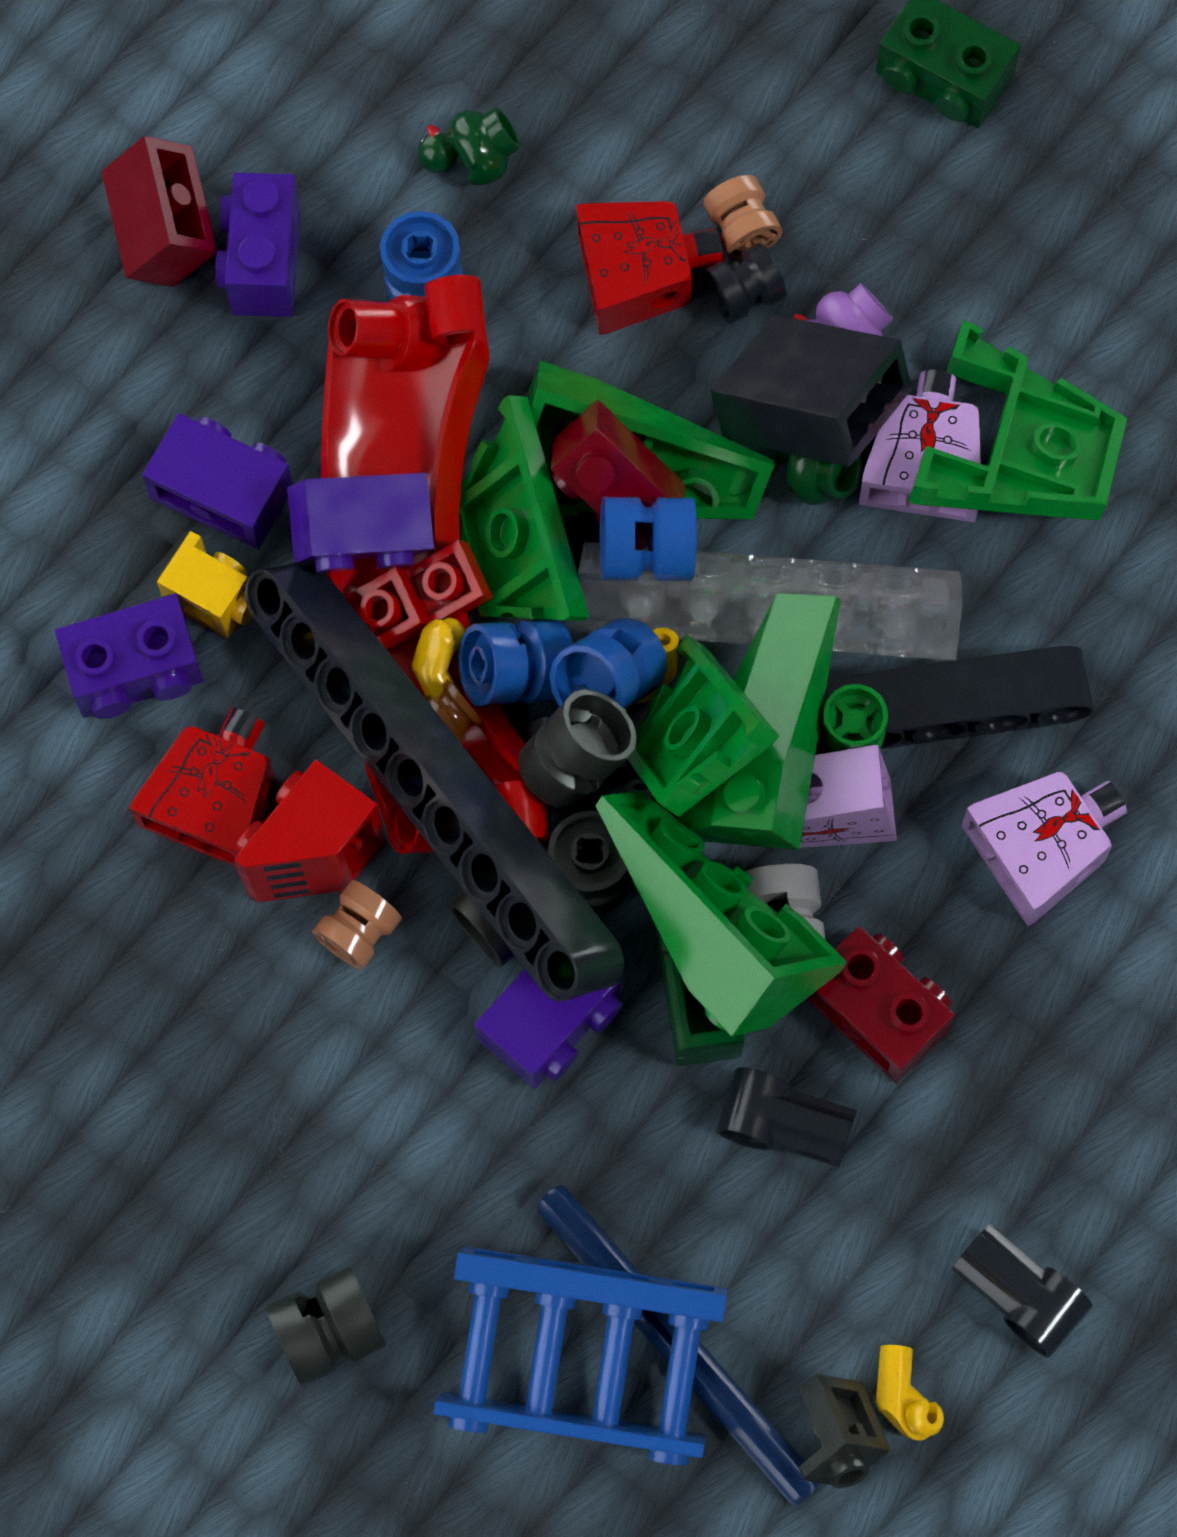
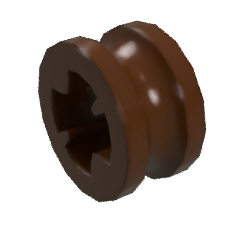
[425,679,484,743]

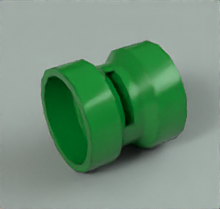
[820,684,888,753]

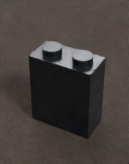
[710,314,912,467]

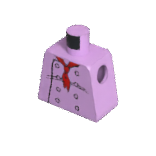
[859,369,981,522]
[800,745,897,848]
[962,772,1127,926]

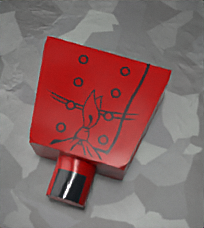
[576,201,723,335]
[129,708,275,867]

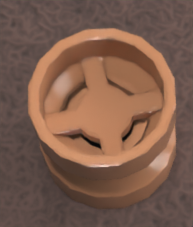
[703,175,783,260]
[312,880,402,970]

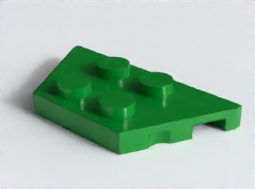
[459,395,589,621]
[627,634,779,817]

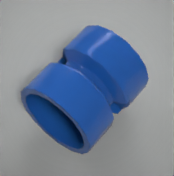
[380,211,463,300]
[600,497,697,581]
[549,618,667,710]
[458,619,573,707]

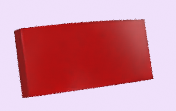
[345,540,493,649]

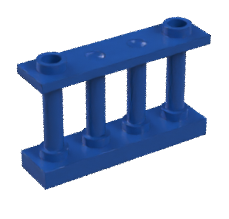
[433,1246,728,1465]

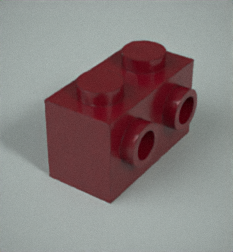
[101,135,217,287]
[551,399,685,551]
[806,926,955,1084]

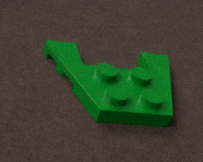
[908,320,1128,521]

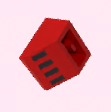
[234,759,386,903]

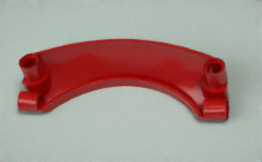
[321,275,551,854]

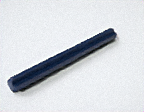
[537,1185,820,1506]

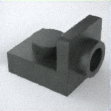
[799,1374,891,1488]

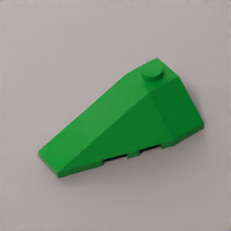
[527,360,774,519]
[678,593,841,850]
[595,791,847,1036]

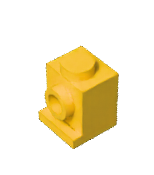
[157,531,252,639]

